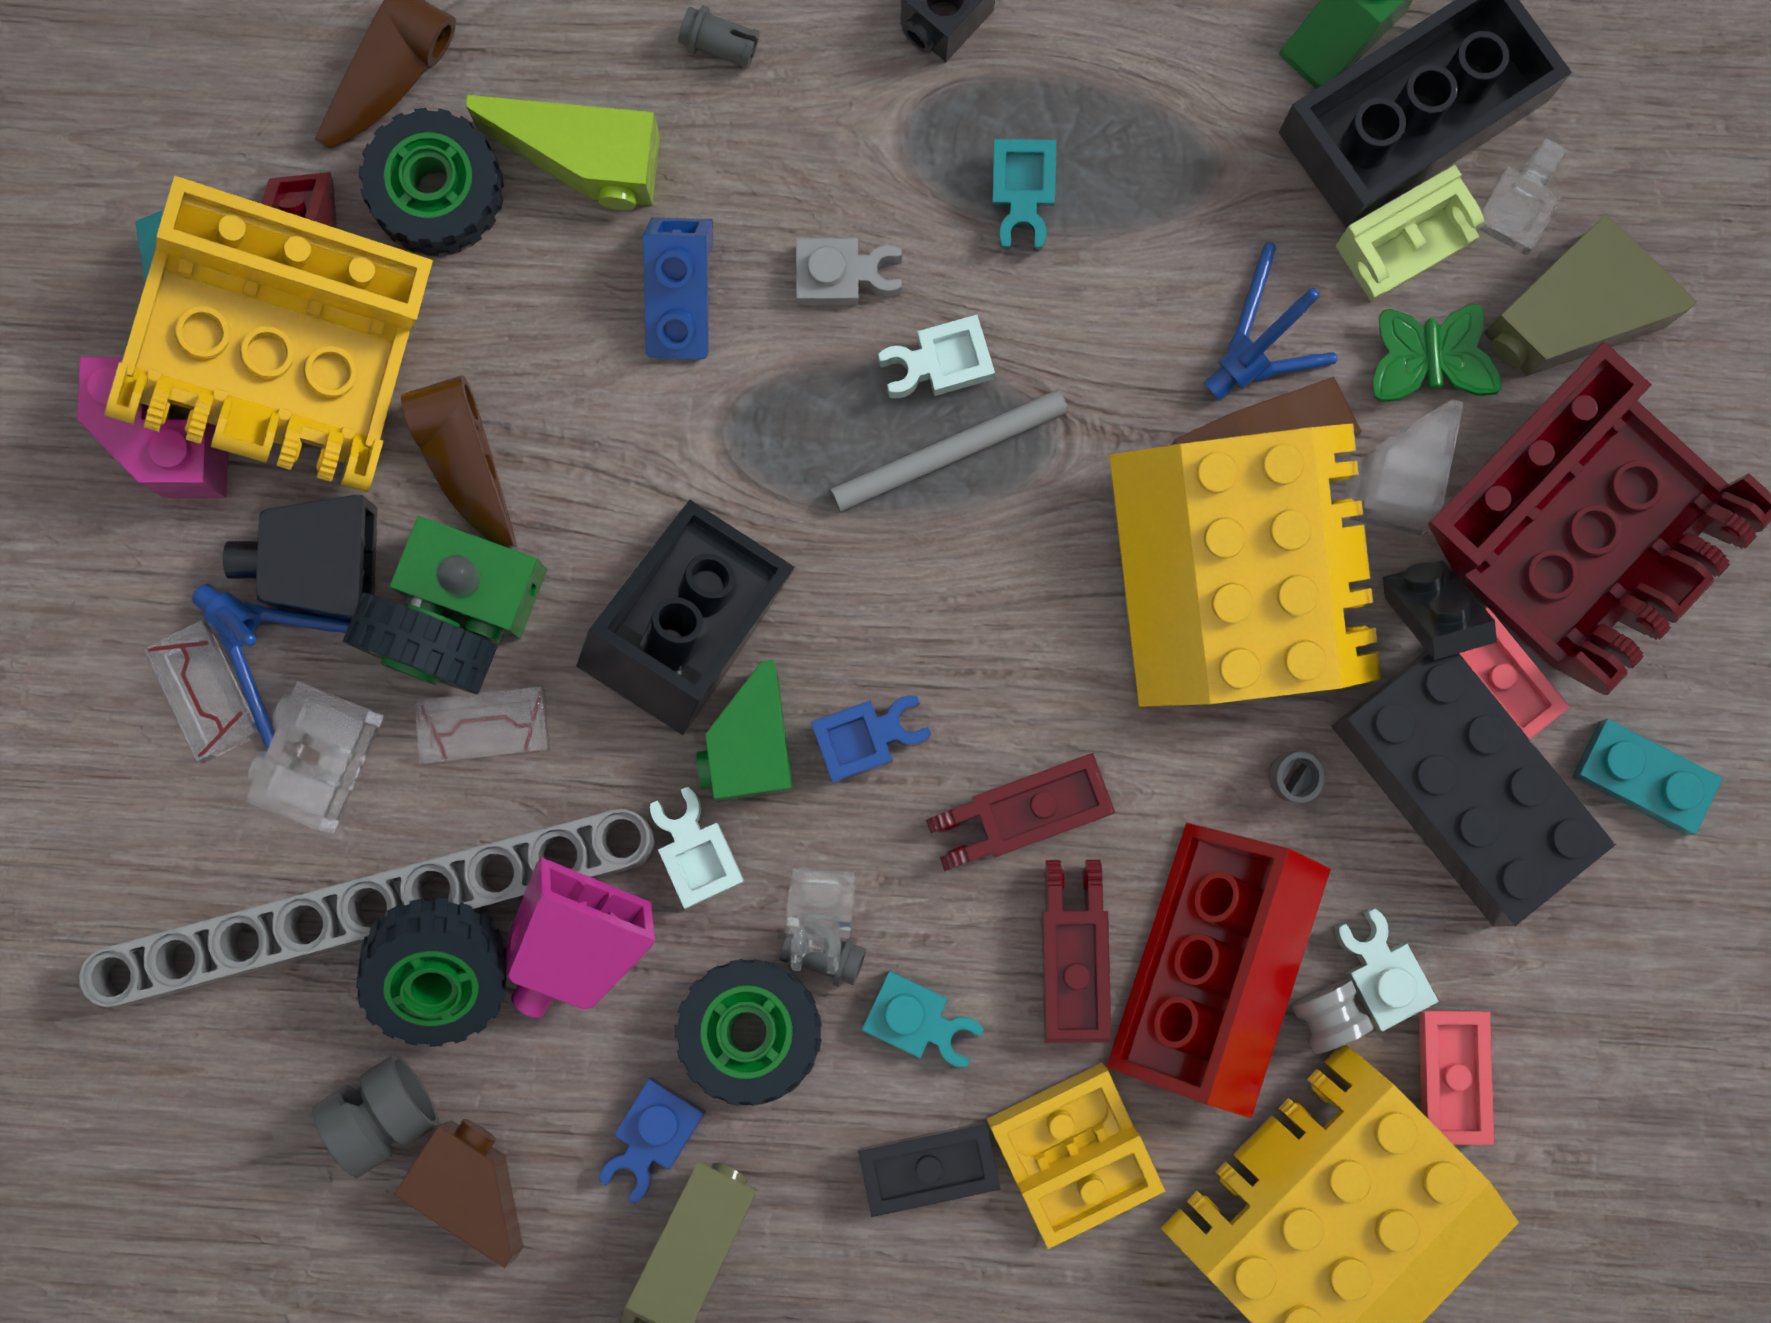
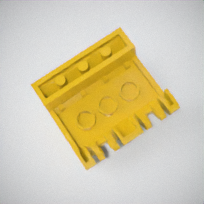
[104,175,433,492]
[1109,423,1381,707]
[1160,1044,1519,1323]

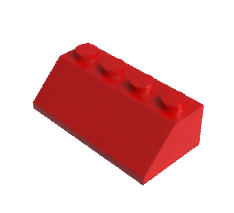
[1106,822,1331,1119]

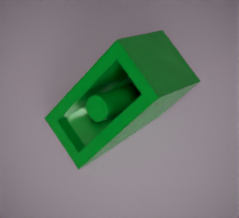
[1279,0,1413,89]
[696,660,794,803]

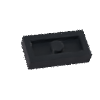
[1383,560,1497,660]
[858,1121,1001,1217]

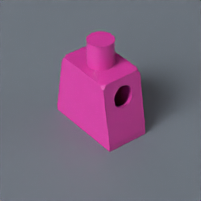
[506,857,655,1018]

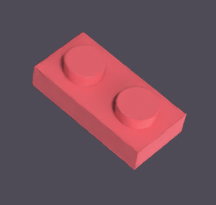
[1459,607,1570,739]
[1418,1010,1494,1145]

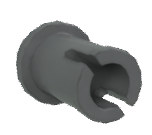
[678,5,760,69]
[780,922,866,987]

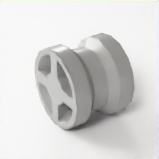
[1291,979,1374,1054]

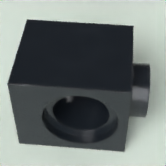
[901,0,995,62]

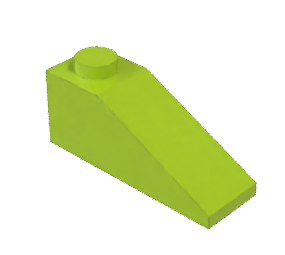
[466,95,660,210]

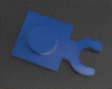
[811,695,931,784]
[599,1077,706,1204]

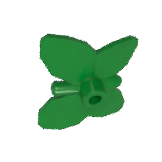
[1372,303,1502,402]

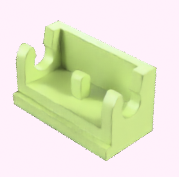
[1336,165,1484,302]

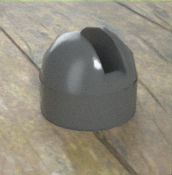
[1268,751,1325,803]

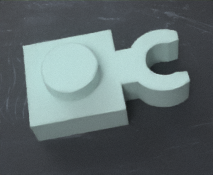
[878,315,995,398]
[650,786,745,909]
[1334,908,1439,1032]

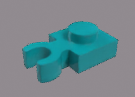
[993,139,1056,250]
[862,970,984,1067]

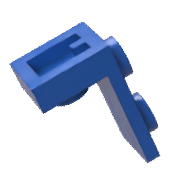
[643,217,713,359]

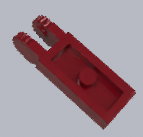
[926,753,1116,871]
[1042,859,1111,1043]

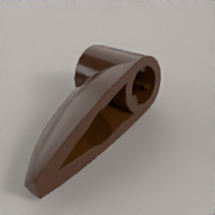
[315,0,456,148]
[401,375,517,548]

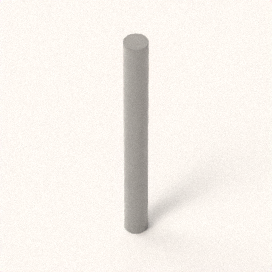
[830,389,1068,512]

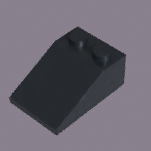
[576,499,795,735]

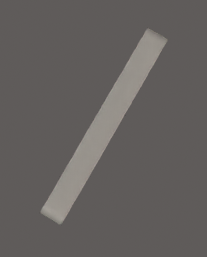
[79,809,657,1007]

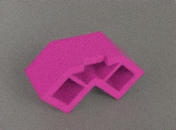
[77,357,228,498]

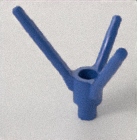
[1203,242,1338,402]
[192,584,350,749]

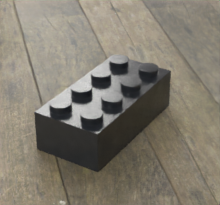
[1278,0,1572,229]
[1331,651,1616,927]

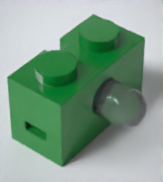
[390,516,548,643]

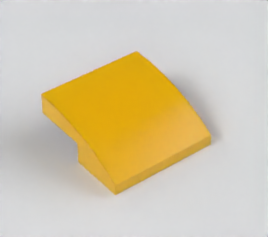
[986,1062,1166,1249]

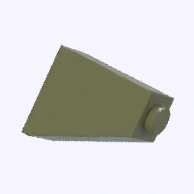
[1483,214,1697,376]
[620,1161,757,1323]

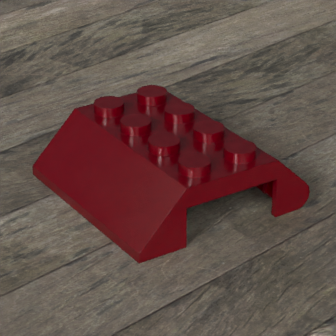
[1428,341,1771,695]

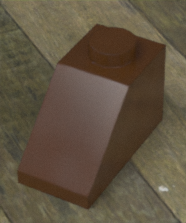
[394,1119,523,1269]

